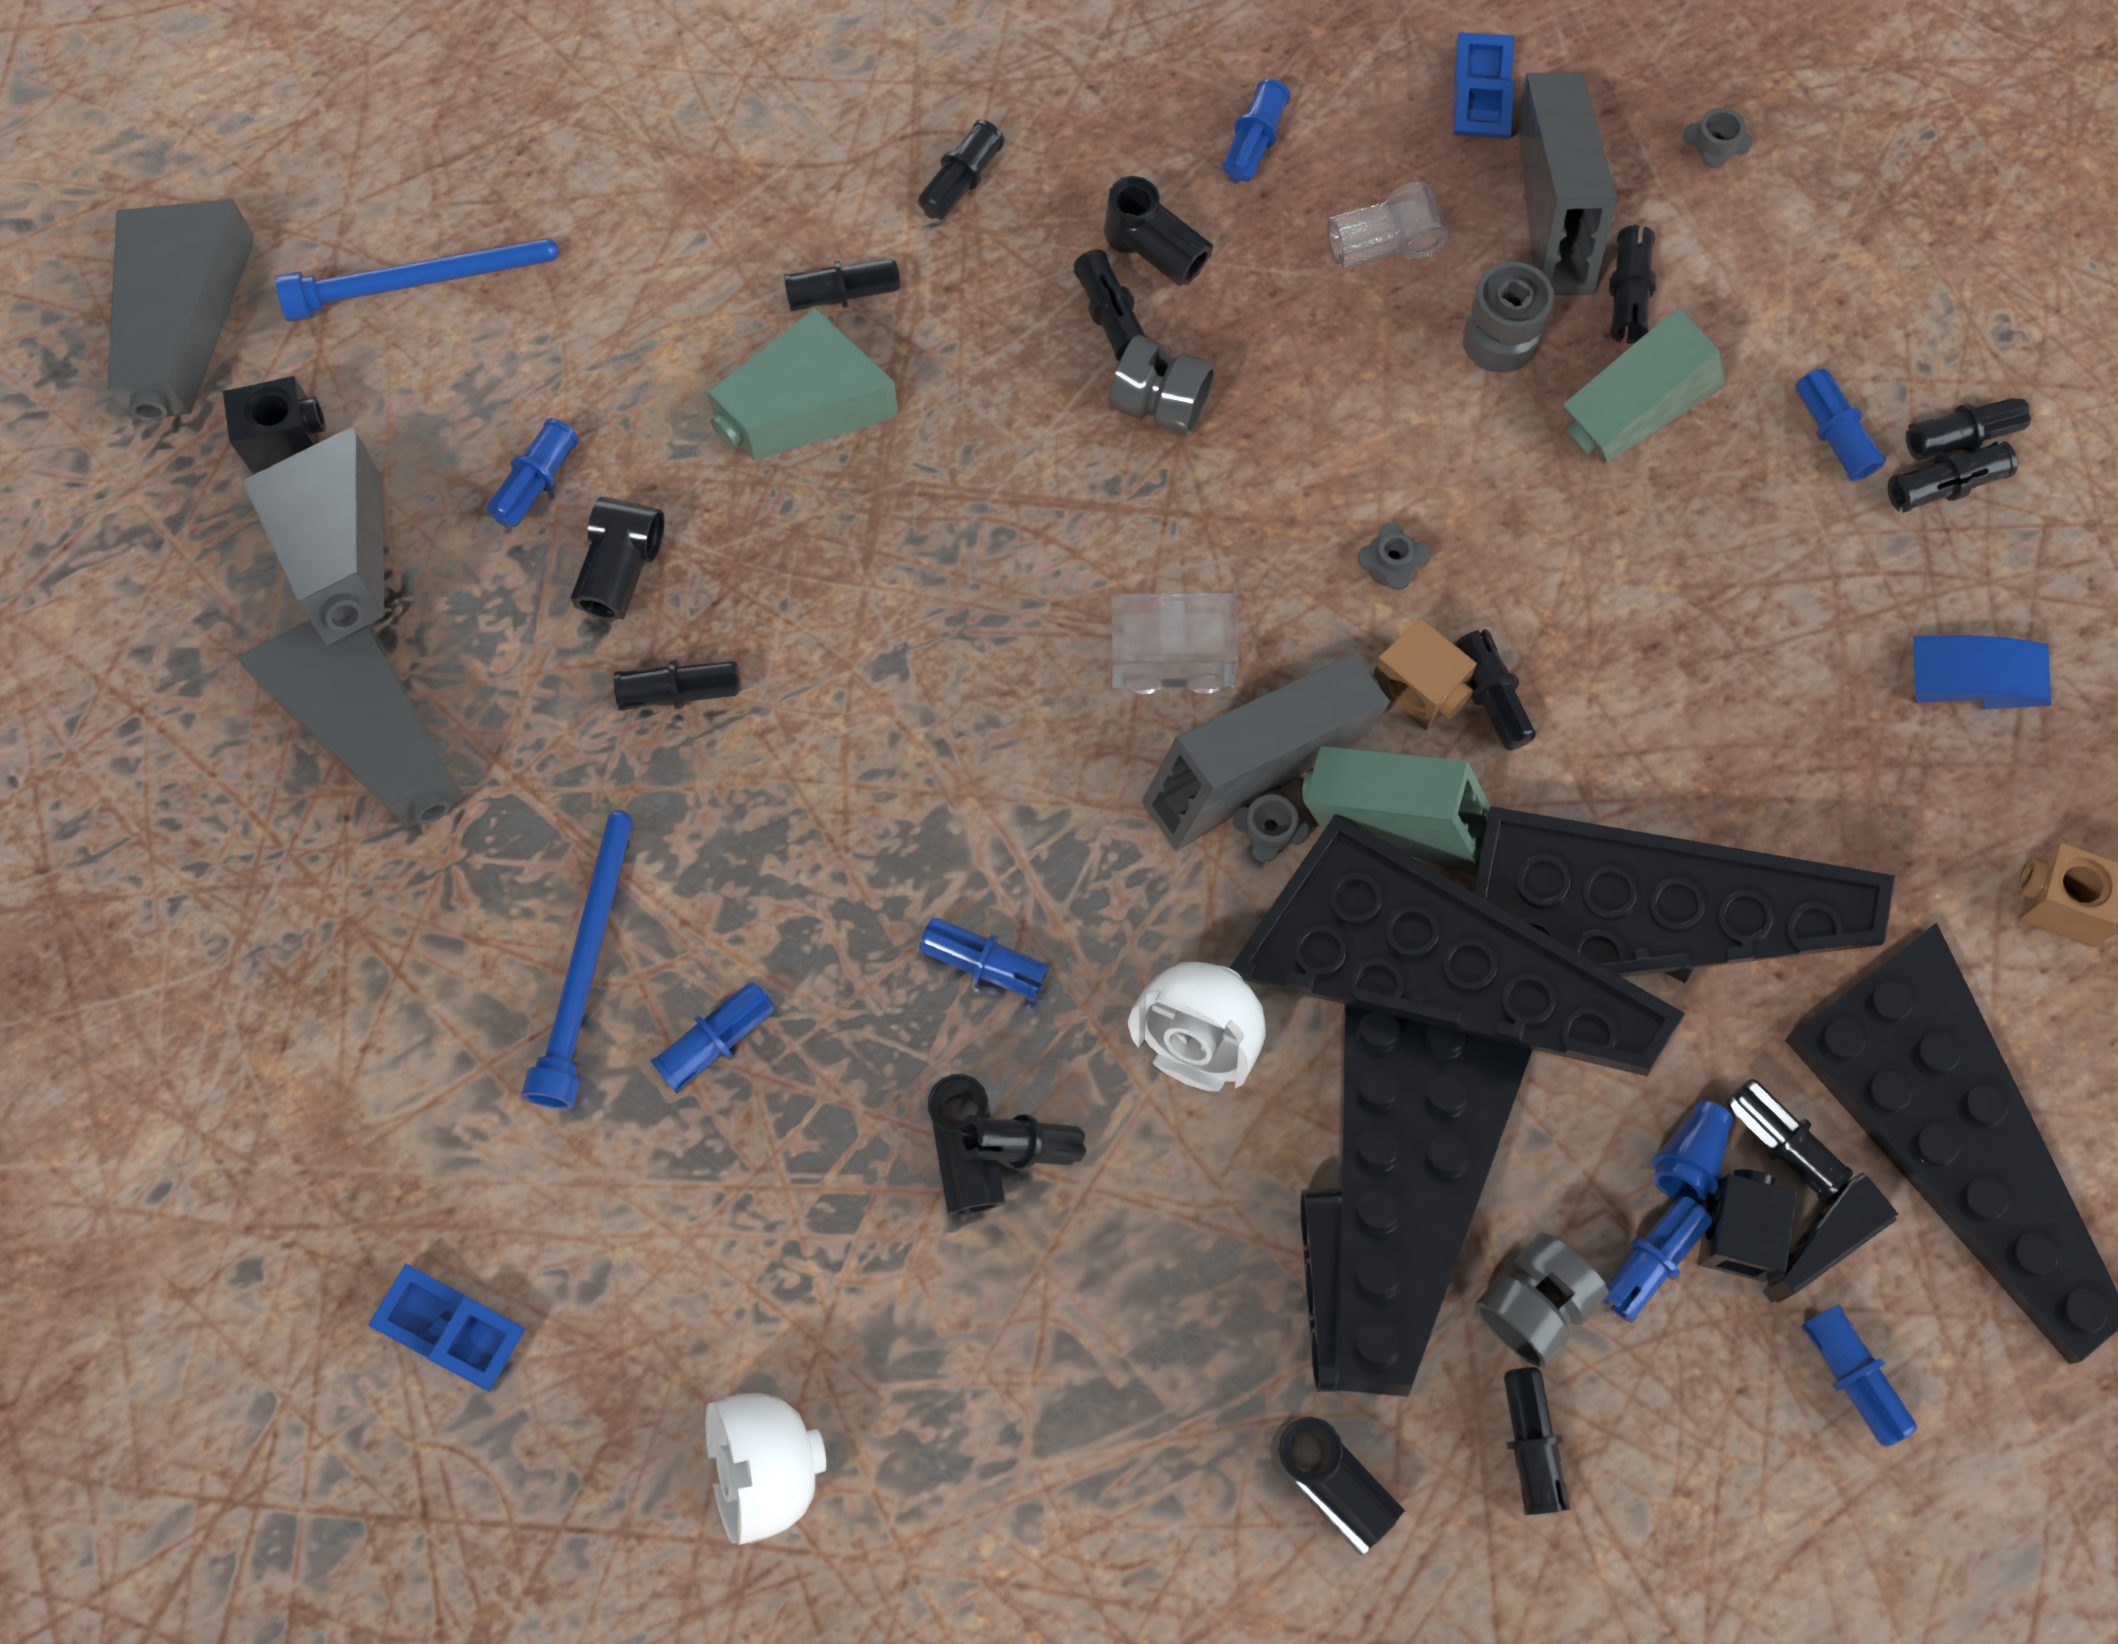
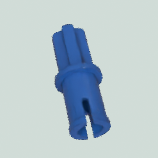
[1222,79,1290,183]
[1796,369,1886,482]
[487,418,579,527]
[919,917,1050,1003]
[650,982,775,1093]
[1603,1195,1712,1323]
[1801,1304,1917,1447]

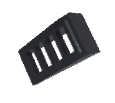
[1763,1172,1899,1303]

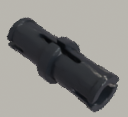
[1609,225,1657,344]
[1073,249,1148,362]
[1887,440,2018,513]

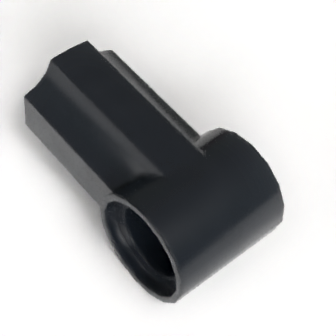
[1104,176,1213,287]
[570,496,665,622]
[928,1074,1006,1216]
[1270,1416,1405,1555]

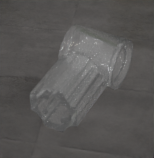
[1327,181,1451,268]

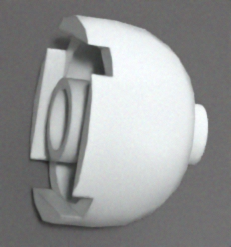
[1127,962,1266,1091]
[705,1393,826,1546]

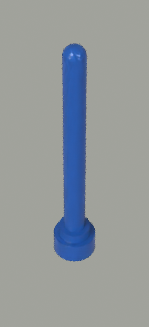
[275,239,559,322]
[521,810,632,1109]

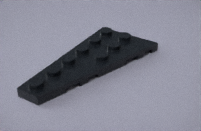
[1474,806,1896,977]
[1230,814,1685,1077]
[1786,922,2118,1364]
[1335,1005,1533,1397]

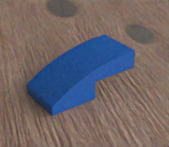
[1453,32,1515,139]
[1913,635,2051,709]
[368,1263,526,1392]

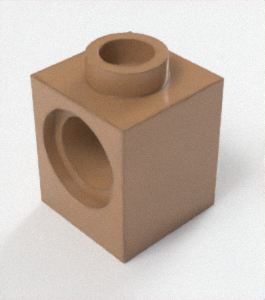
[1373,616,1477,730]
[2018,842,2118,947]

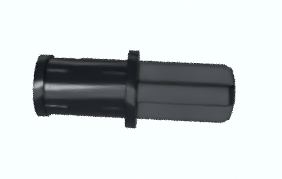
[918,119,1005,220]
[784,260,901,312]
[1905,398,2031,461]
[1454,629,1536,751]
[613,660,741,711]
[1727,1079,1853,1201]
[958,1114,1087,1169]
[1504,1367,1571,1515]

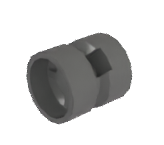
[1463,261,1554,373]
[1109,335,1216,437]
[1475,1233,1609,1368]

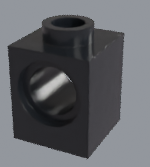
[223,376,326,472]
[1697,1169,1797,1282]

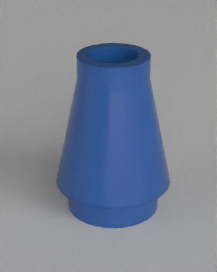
[1652,1100,1734,1204]

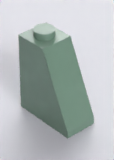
[1563,307,1725,463]
[707,308,899,460]
[1302,746,1491,875]

